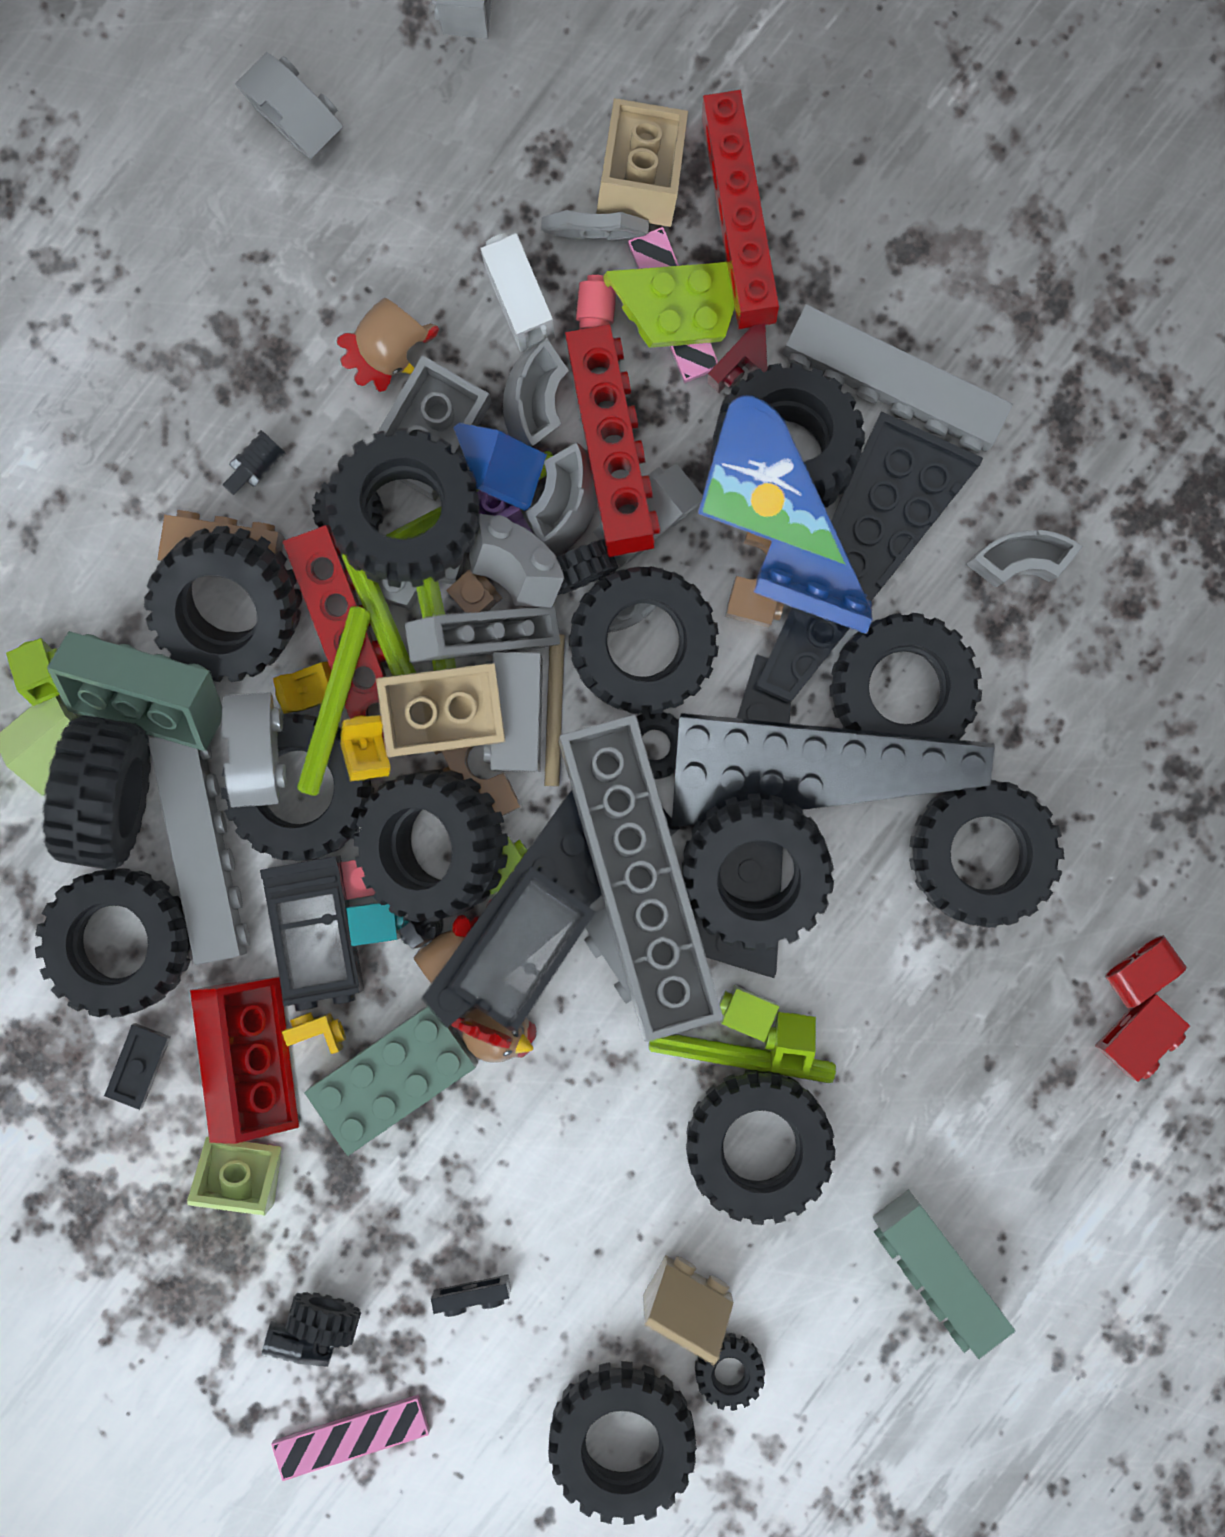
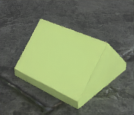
[0,696,77,796]
[187,1136,282,1216]

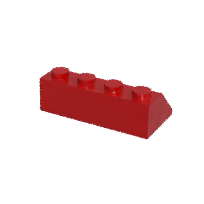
[190,977,299,1144]

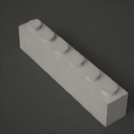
[783,304,1013,453]
[149,737,250,965]

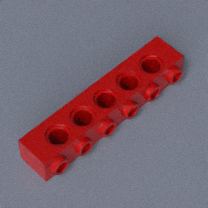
[702,89,779,330]
[565,324,660,557]
[282,525,392,749]

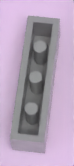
[405,606,560,662]

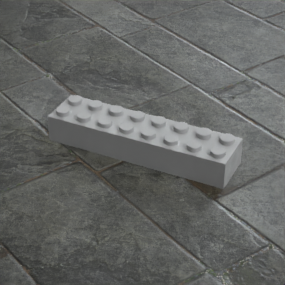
[558,715,724,1042]

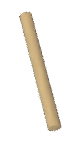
[544,634,565,786]

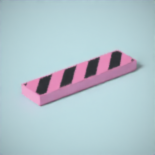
[628,227,718,384]
[271,1395,430,1481]

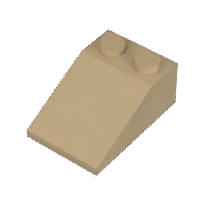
[596,98,688,227]
[376,663,505,757]
[643,1255,734,1365]

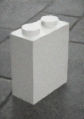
[481,233,555,352]

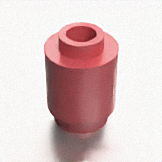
[576,275,616,330]

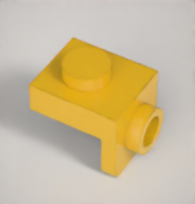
[273,661,331,714]
[340,715,391,781]
[282,1012,346,1054]

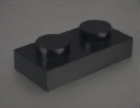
[104,1023,171,1110]
[431,1274,511,1317]

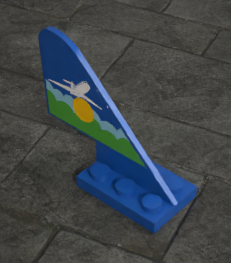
[698,395,872,634]

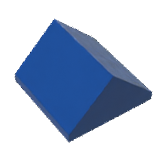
[453,423,546,511]

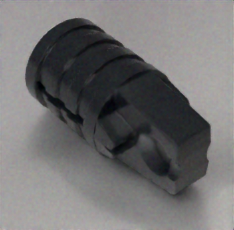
[223,430,286,495]
[399,918,444,949]
[262,1320,334,1367]

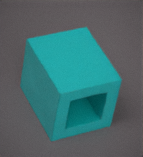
[346,902,406,946]

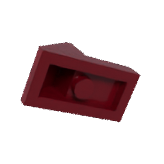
[707,324,768,393]

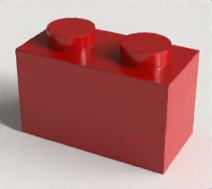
[1095,994,1190,1082]

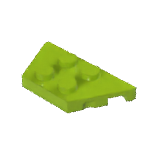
[603,262,735,348]

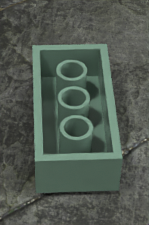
[47,631,223,751]
[304,1006,478,1156]
[873,1189,1016,1360]

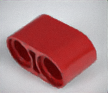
[1105,935,1187,1009]

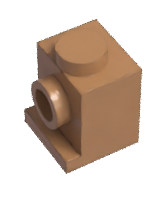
[446,570,503,613]

